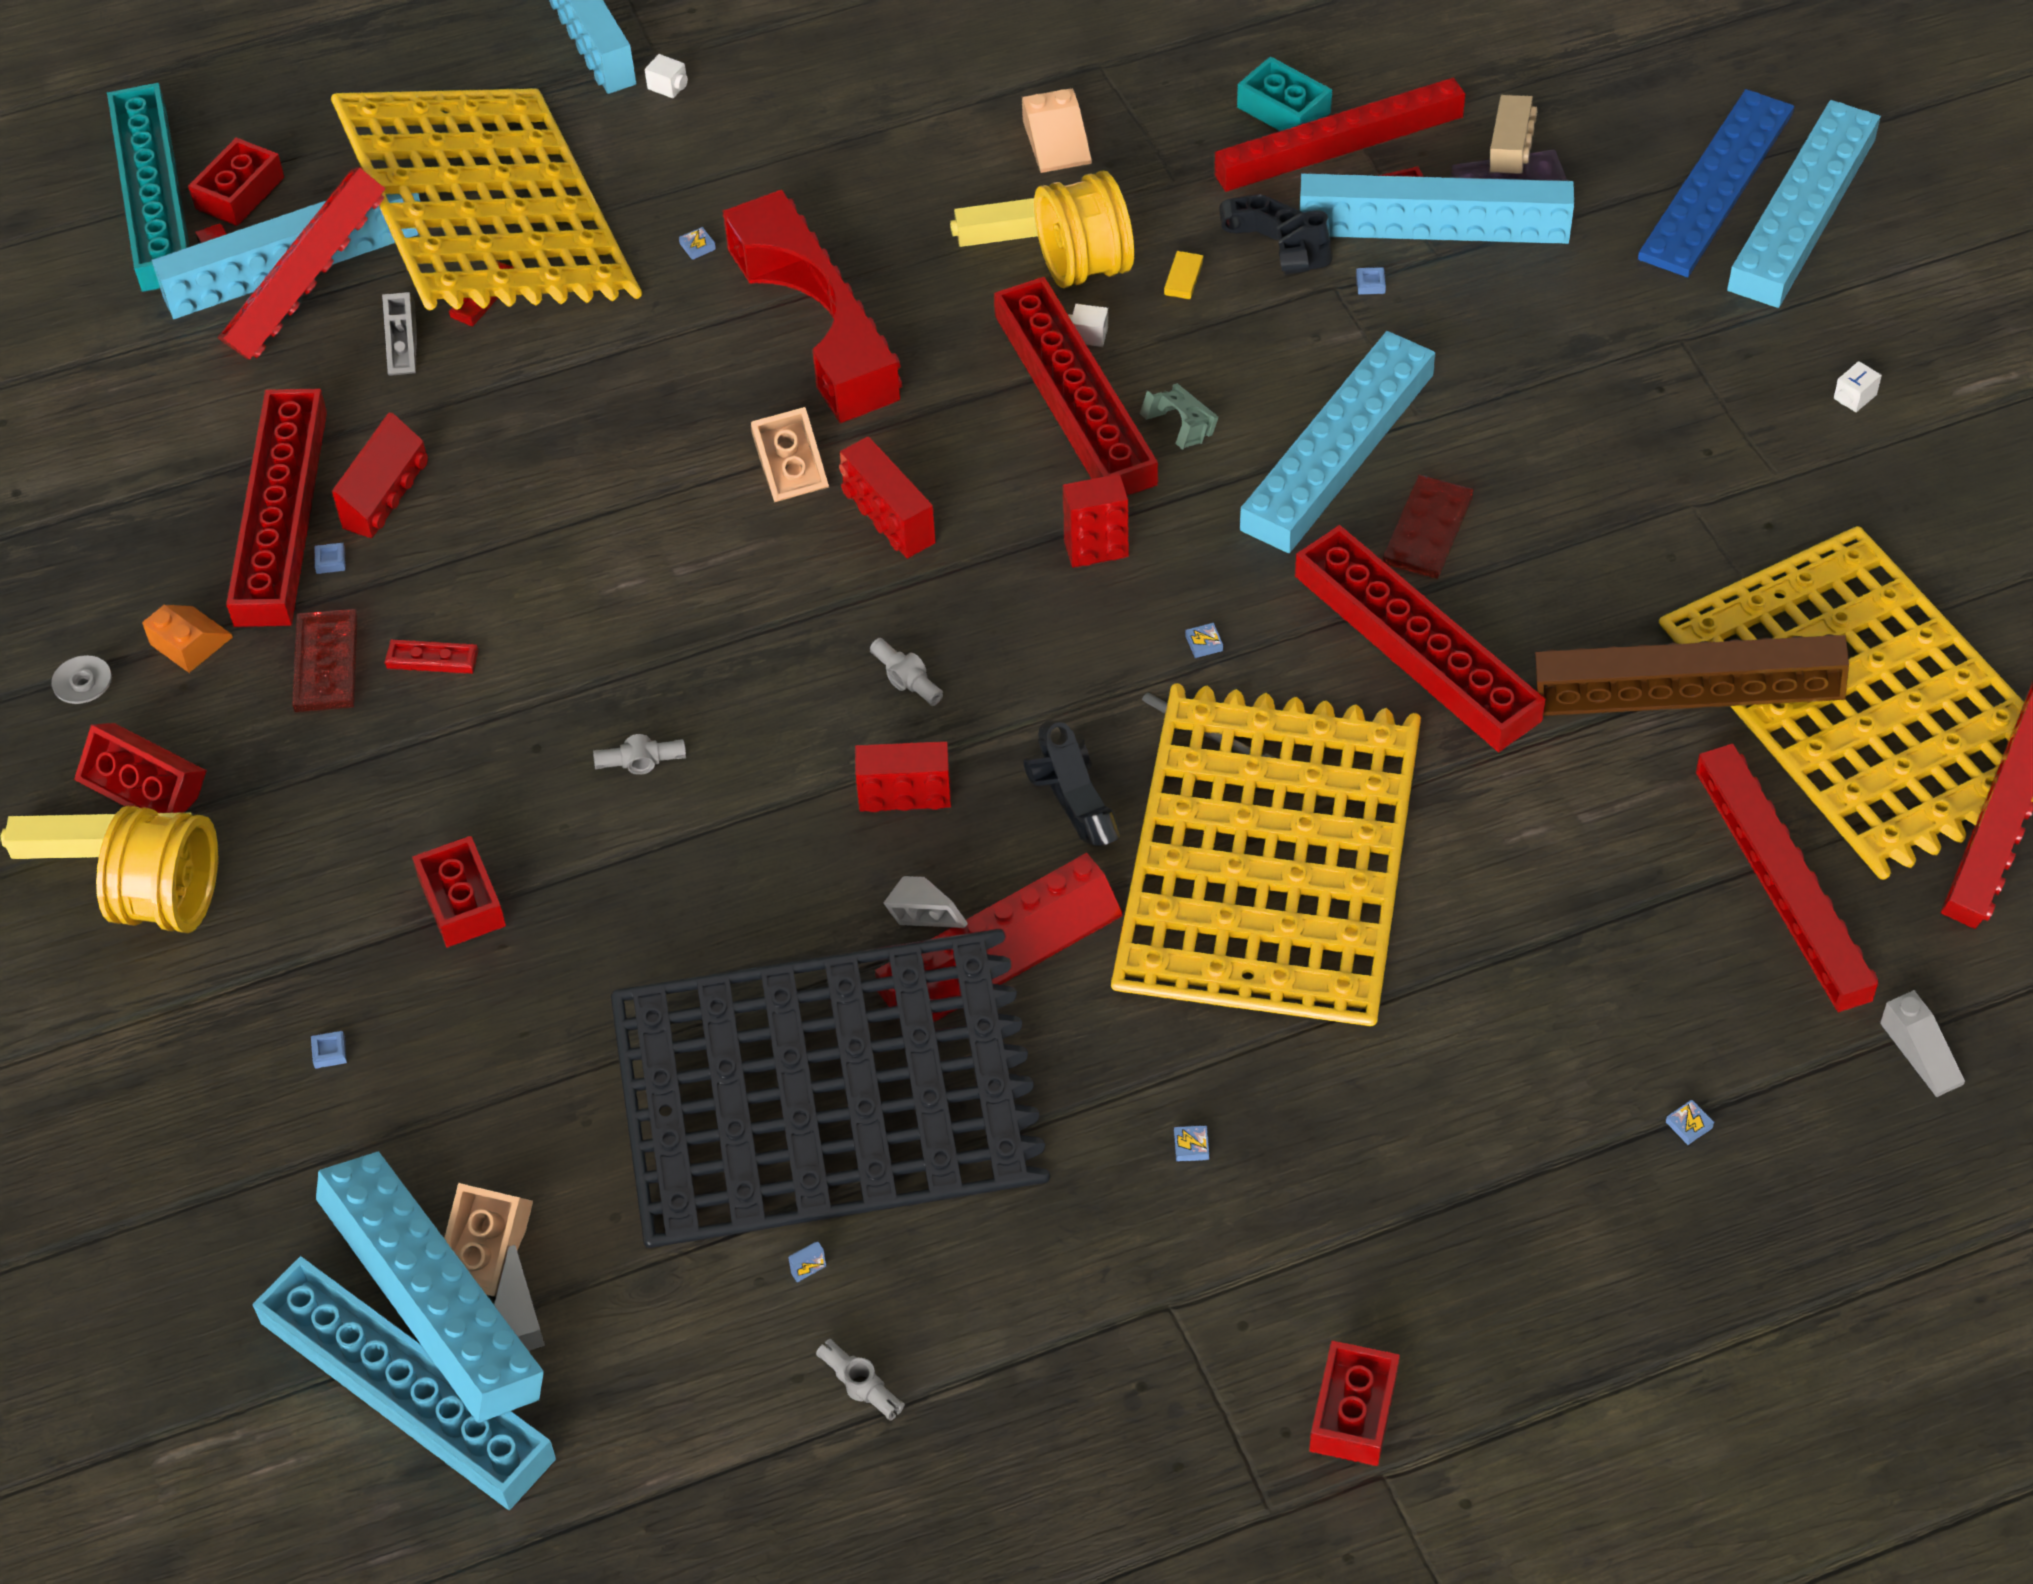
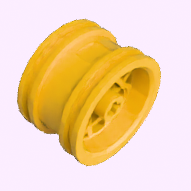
[1034,170,1134,288]
[96,805,218,933]

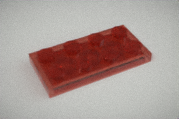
[1383,475,1474,579]
[292,609,357,712]

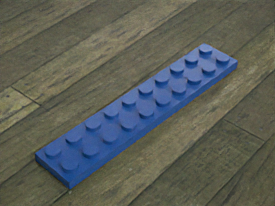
[1638,89,1794,278]

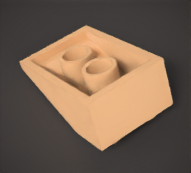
[1022,88,1092,173]
[751,407,829,503]
[444,1183,533,1297]

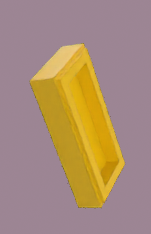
[1164,251,1203,300]

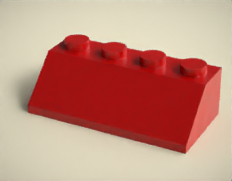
[332,413,428,538]
[74,723,207,813]

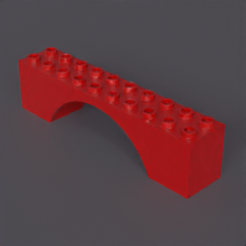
[723,189,902,423]

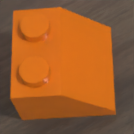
[142,605,233,673]

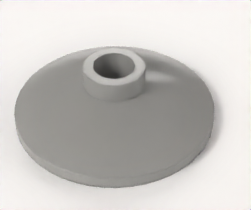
[51,655,112,704]

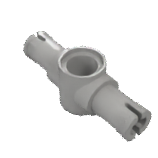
[870,638,943,706]
[593,734,686,774]
[816,1339,904,1420]

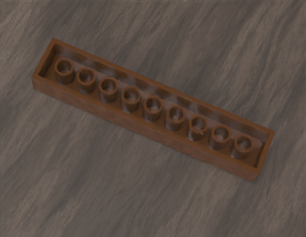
[1535,634,1849,716]

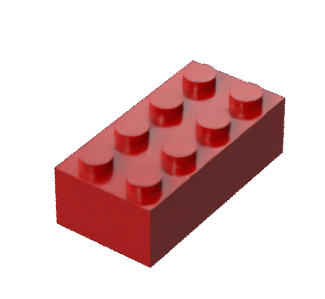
[839,436,935,559]

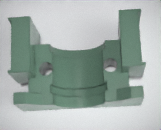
[1139,383,1219,450]

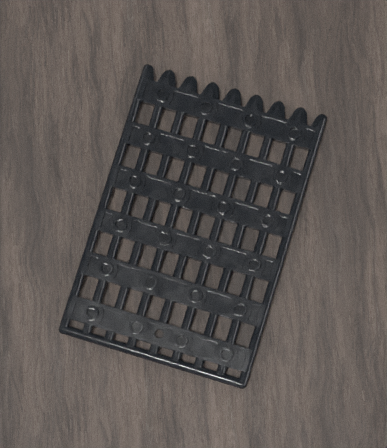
[611,929,1051,1248]

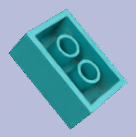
[1237,56,1332,131]

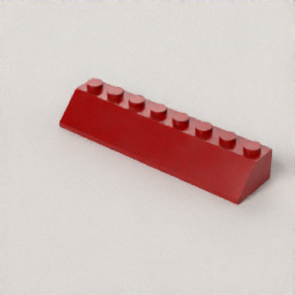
[217,167,385,360]
[875,853,1122,1022]

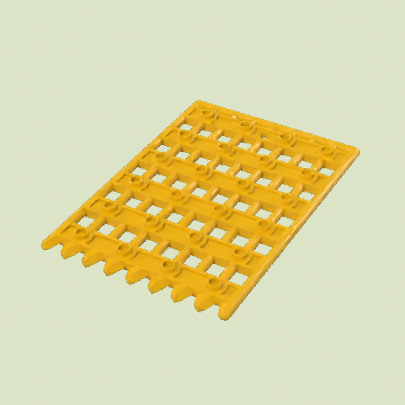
[331,89,642,310]
[1659,526,2033,880]
[1111,683,1421,1026]

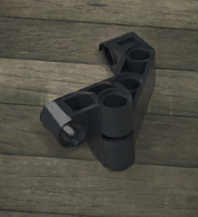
[1219,194,1332,275]
[1023,720,1121,846]

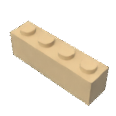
[1490,95,1537,174]

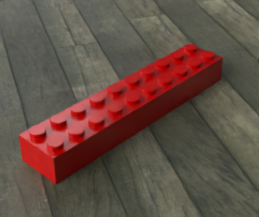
[994,277,1158,495]
[226,389,327,627]
[1295,525,1546,753]

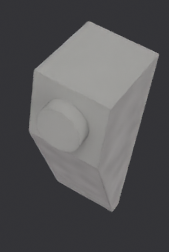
[382,292,417,376]
[884,876,968,928]
[1880,990,1965,1097]
[494,1245,545,1351]

